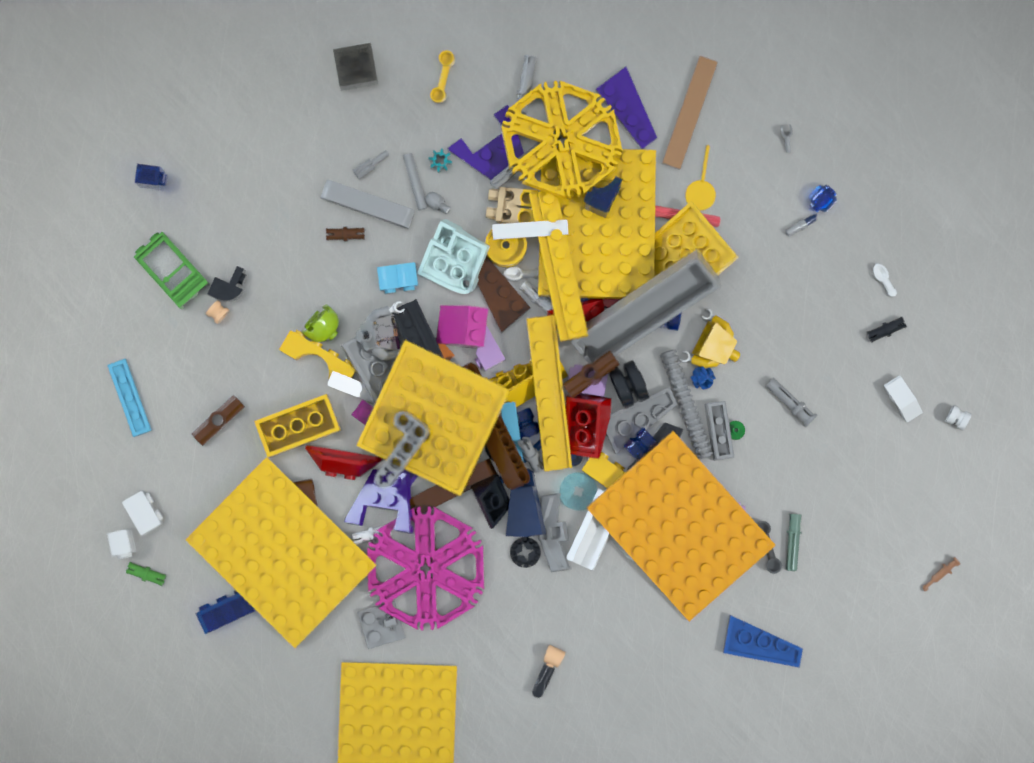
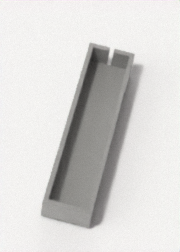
[571,249,720,364]

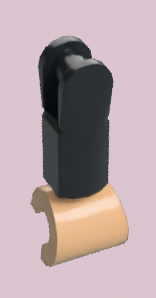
[532,645,566,698]

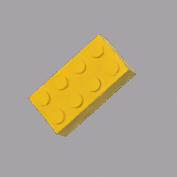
[254,394,341,458]

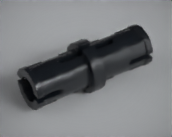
[867,316,907,343]

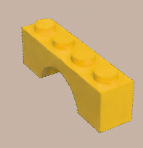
[279,329,356,379]

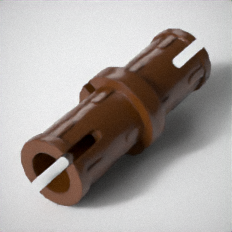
[326,226,365,242]

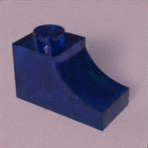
[583,176,623,218]

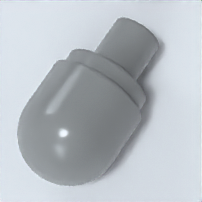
[425,192,450,214]

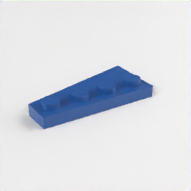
[723,615,803,668]

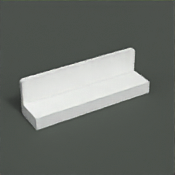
[566,489,610,571]

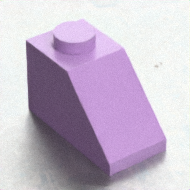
[475,326,505,371]

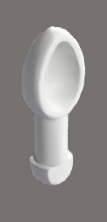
[873,263,897,297]
[503,267,539,281]

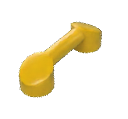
[430,50,455,103]

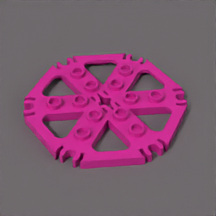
[367,506,484,630]

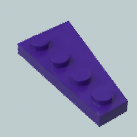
[596,67,657,150]

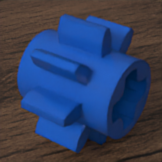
[690,366,716,389]

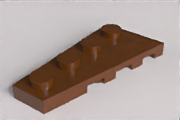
[477,256,531,333]

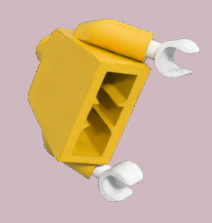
[680,308,740,368]

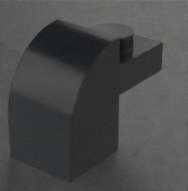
[207,266,247,302]

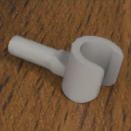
[781,124,793,153]

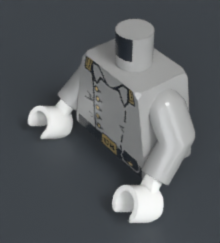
[356,301,405,361]

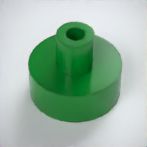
[729,421,745,440]

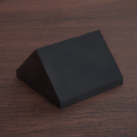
[471,474,510,529]

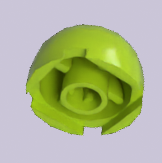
[302,304,339,343]

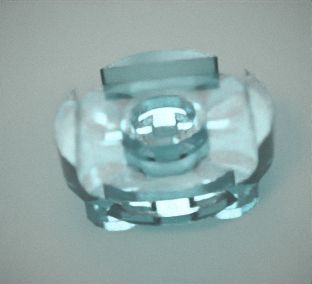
[559,472,598,511]

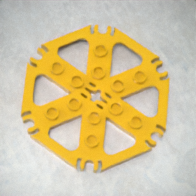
[501,80,623,199]

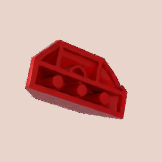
[305,445,383,480]

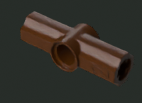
[563,350,620,398]
[192,395,245,446]

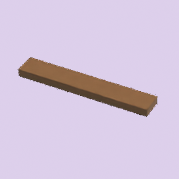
[662,56,718,170]

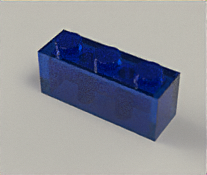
[195,590,256,634]

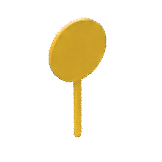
[685,145,716,211]

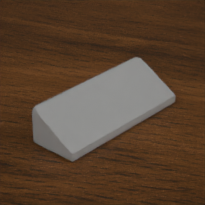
[705,401,735,461]

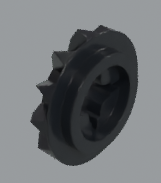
[510,537,541,568]

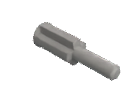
[353,151,389,179]

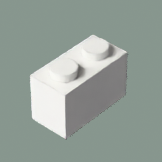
[122,490,164,535]
[107,529,137,559]

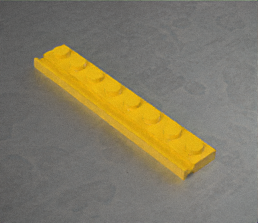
[529,191,588,342]
[526,315,572,471]

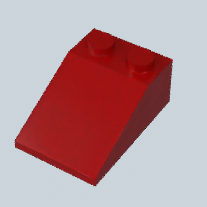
[566,393,611,459]

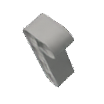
[375,411,430,488]

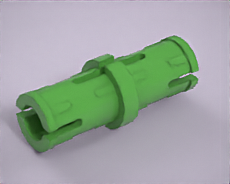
[126,562,166,586]

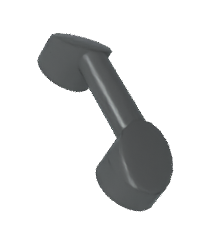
[757,521,782,574]

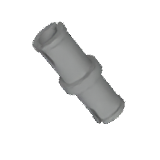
[518,437,543,472]

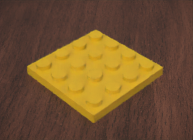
[654,201,739,277]

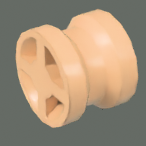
[206,300,230,324]

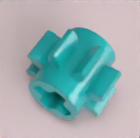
[428,148,452,173]

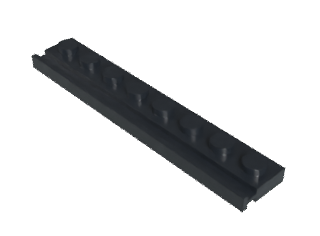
[392,299,444,358]

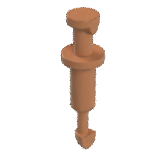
[923,557,961,591]

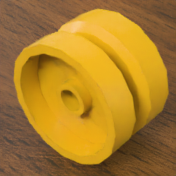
[485,223,527,268]

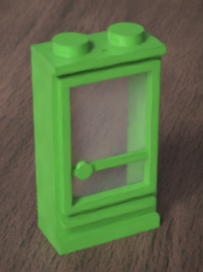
[134,232,210,310]

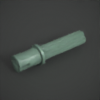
[786,514,802,571]

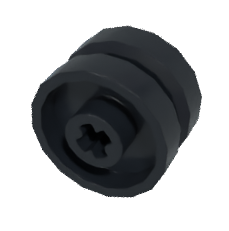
[609,360,650,409]

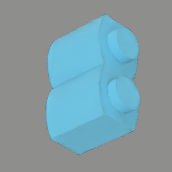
[377,262,419,294]

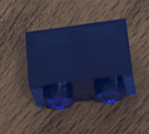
[135,164,168,191]

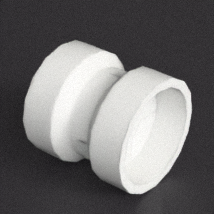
[945,405,971,431]

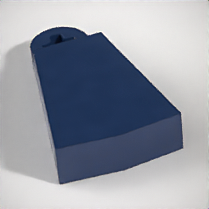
[506,468,546,537]

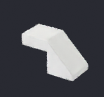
[884,375,923,423]

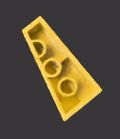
[485,359,568,414]

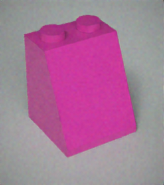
[436,305,488,349]

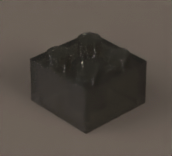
[333,43,378,91]

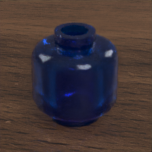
[809,184,837,213]

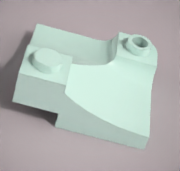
[417,219,490,294]

